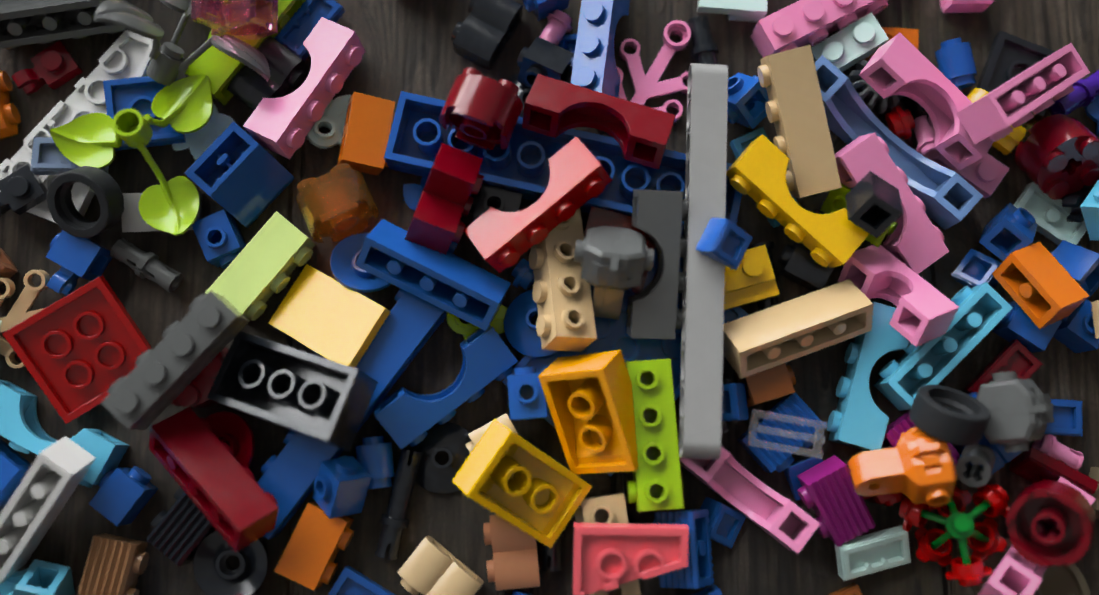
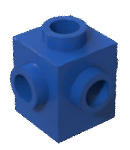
[727,72,769,129]

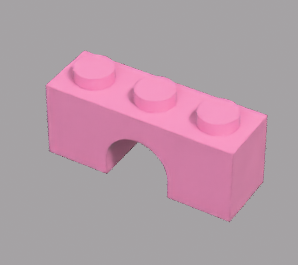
[838,245,959,347]

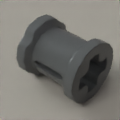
[956,443,996,487]

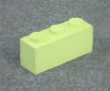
[205,211,316,321]

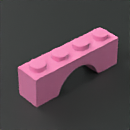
[243,17,366,160]
[859,33,993,171]
[835,133,949,274]
[679,446,820,554]
[977,477,1095,595]

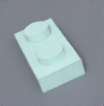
[811,12,889,72]
[1014,182,1087,245]

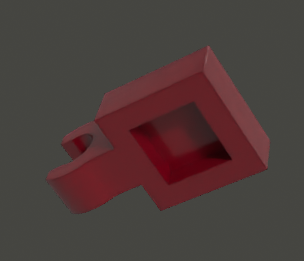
[11,40,83,95]

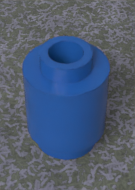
[935,38,978,90]
[355,436,395,489]

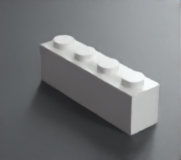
[0,436,96,584]

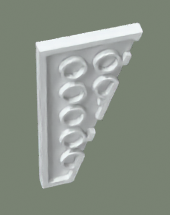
[0,30,162,224]

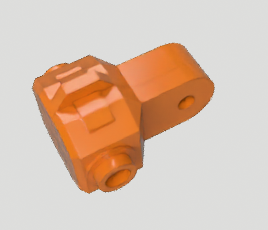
[848,427,957,507]

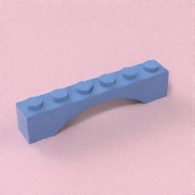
[815,55,983,230]

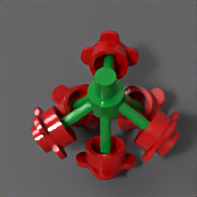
[899,483,1010,586]

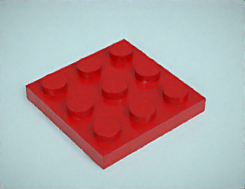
[2,275,153,424]

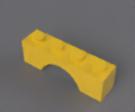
[726,134,869,268]

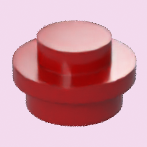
[885,105,915,139]

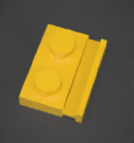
[724,245,780,311]

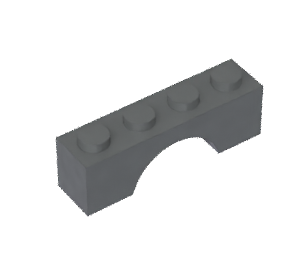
[626,189,688,339]

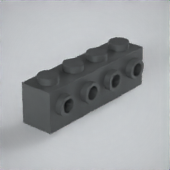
[0,0,129,49]
[101,291,250,430]

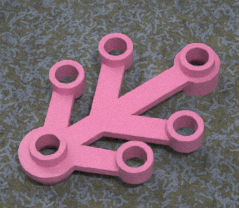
[617,20,691,122]

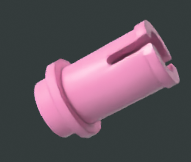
[540,10,573,46]
[913,115,942,161]
[1032,434,1084,471]

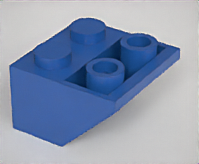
[184,121,295,228]

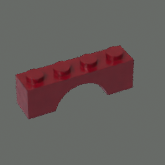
[522,74,676,170]

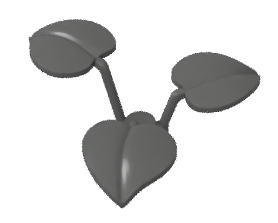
[94,0,270,86]

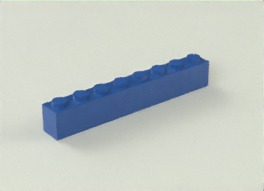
[257,288,447,540]

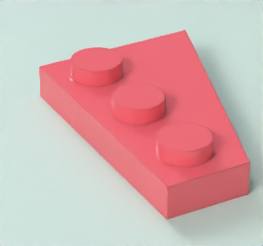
[572,523,689,595]

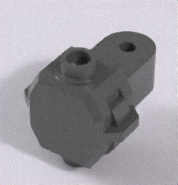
[574,226,654,320]
[976,371,1054,452]

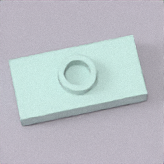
[835,525,911,581]

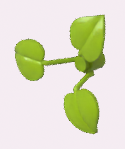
[50,74,213,236]

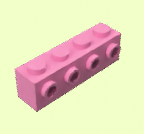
[751,0,889,58]
[956,43,1090,144]

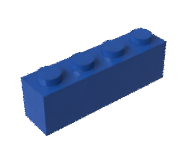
[356,219,511,331]

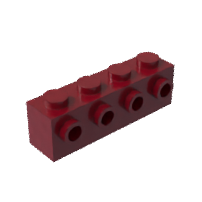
[149,407,279,552]

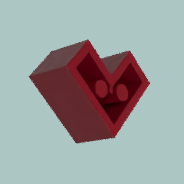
[405,143,484,255]

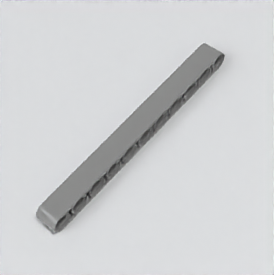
[679,63,728,460]

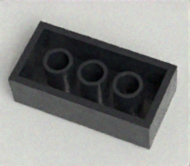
[207,331,378,452]

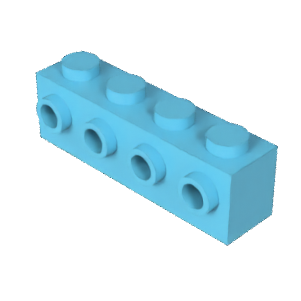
[874,282,1013,411]

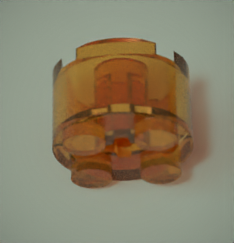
[296,163,379,243]

